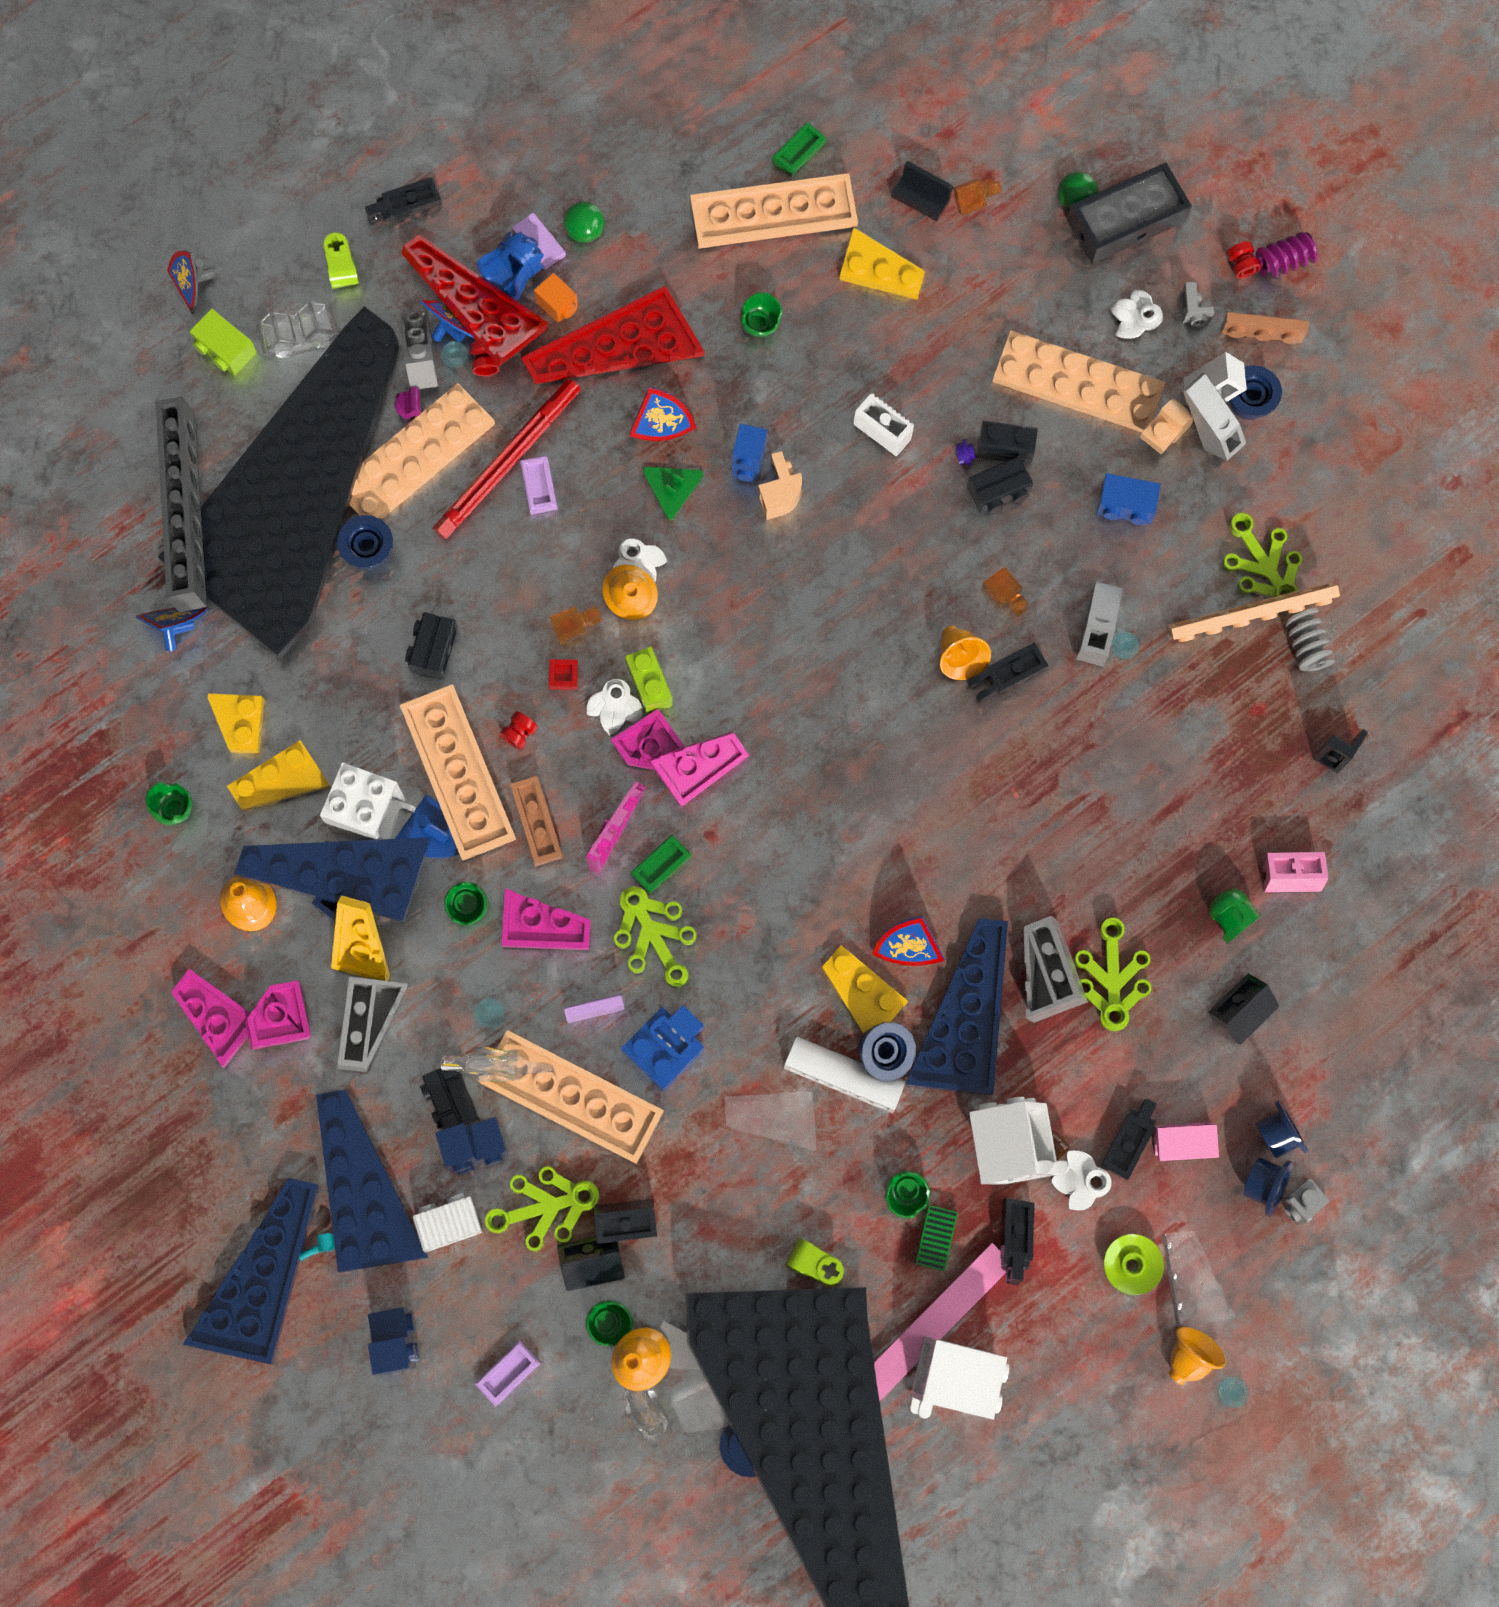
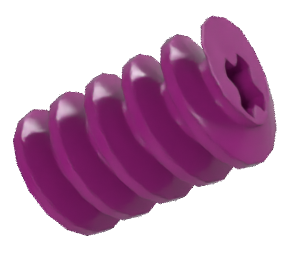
[1255,232,1318,278]

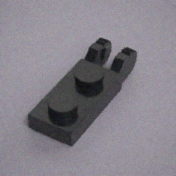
[967,642,1049,703]

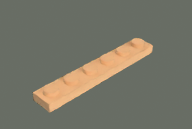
[1167,582,1340,642]

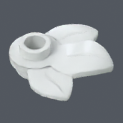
[1110,290,1163,339]
[613,538,667,583]
[587,679,643,735]
[1051,1150,1111,1211]

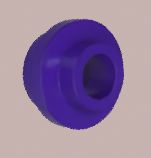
[956,439,976,467]

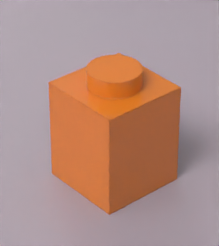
[534,273,578,323]

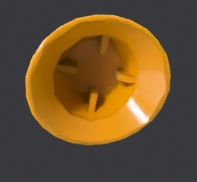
[602,565,658,620]
[939,626,991,680]
[220,876,277,931]
[1169,1327,1226,1385]
[611,1328,671,1391]

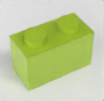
[189,309,257,376]
[625,646,673,716]

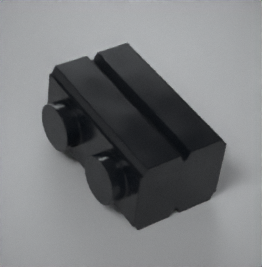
[976,420,1038,465]
[967,456,1033,514]
[405,612,458,680]
[420,1062,480,1129]

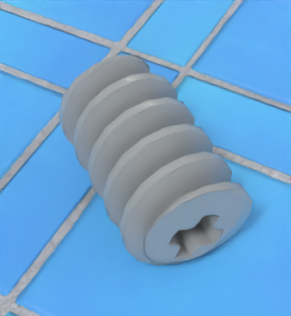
[1285,608,1335,671]

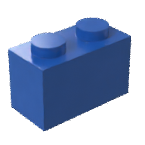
[732,423,767,482]
[1097,473,1161,525]

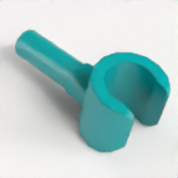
[300,1233,335,1261]

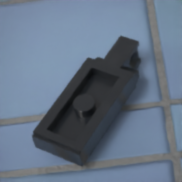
[365,177,442,224]
[1100,1098,1157,1181]
[1000,1198,1035,1285]

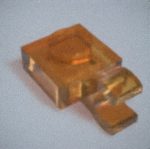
[953,178,1002,215]
[982,567,1029,617]
[549,606,602,645]

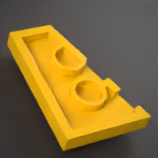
[840,228,925,300]
[227,740,331,812]
[331,895,390,981]
[822,945,908,1034]

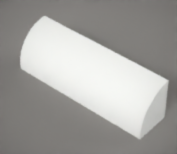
[784,1036,906,1114]

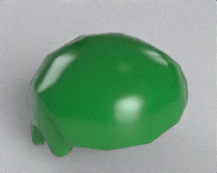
[1058,171,1099,210]
[564,201,606,243]
[740,292,783,337]
[145,782,193,825]
[444,881,488,926]
[884,1170,930,1218]
[585,1300,633,1346]

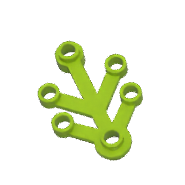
[1222,513,1303,598]
[614,886,696,989]
[1074,918,1152,1032]
[485,1166,599,1252]

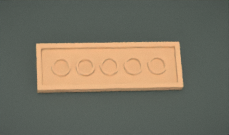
[690,173,858,248]
[992,330,1166,432]
[349,383,495,519]
[400,684,516,861]
[479,1030,664,1165]

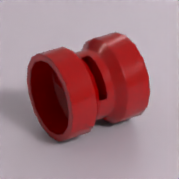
[1226,241,1262,279]
[470,341,500,376]
[499,711,538,751]

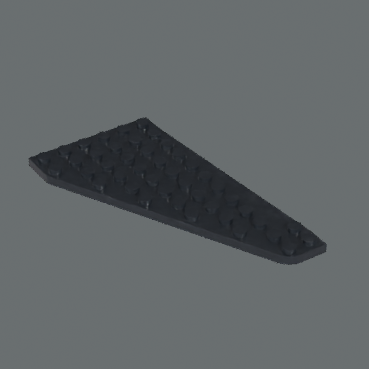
[158,306,399,659]
[686,1287,909,1607]

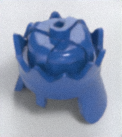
[477,231,544,301]

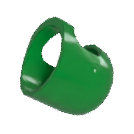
[1208,888,1261,944]

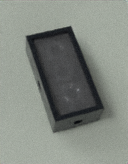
[1067,162,1192,264]

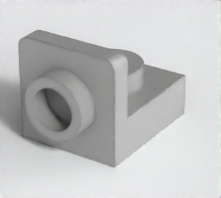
[1180,282,1214,327]
[1282,1178,1330,1225]

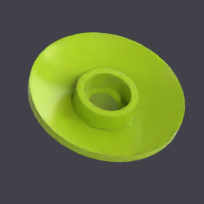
[1104,1234,1164,1295]

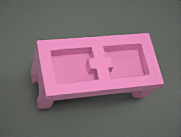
[1262,852,1328,892]
[1153,1122,1219,1161]

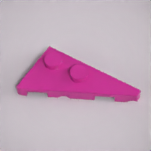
[586,781,646,874]

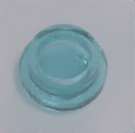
[441,341,469,369]
[1111,632,1140,660]
[475,999,504,1028]
[1218,1377,1249,1408]

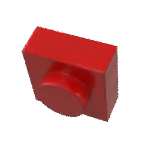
[549,659,578,690]

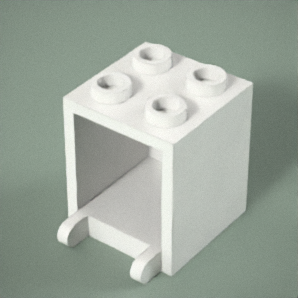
[320,762,416,841]
[969,1097,1070,1185]
[909,1336,1009,1420]

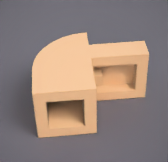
[1140,398,1194,454]
[758,451,802,520]

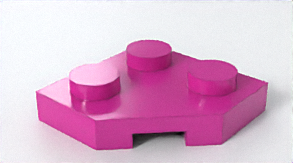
[611,709,685,770]
[245,980,311,1050]

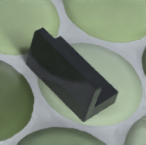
[891,161,953,222]
[1313,728,1368,774]
[1208,973,1279,1045]
[594,1199,657,1244]
[557,1236,625,1291]

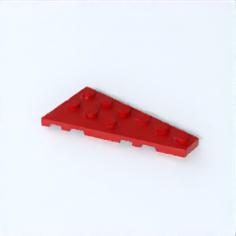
[401,234,548,366]
[521,285,705,384]

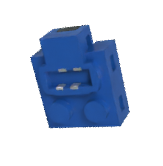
[621,1005,705,1092]

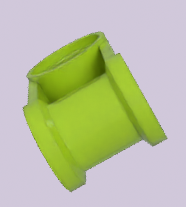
[323,233,359,289]
[785,1238,844,1287]

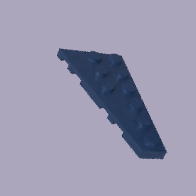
[234,837,431,922]
[905,918,1008,1095]
[316,1090,429,1273]
[182,1178,320,1365]

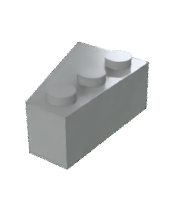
[1024,916,1088,1023]
[337,977,408,1072]

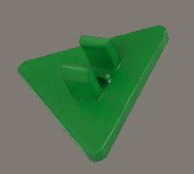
[643,467,704,520]

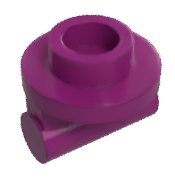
[394,387,421,419]

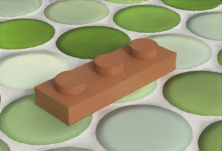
[1221,312,1309,344]
[510,776,563,866]

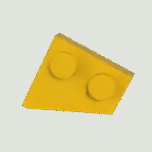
[207,693,265,754]

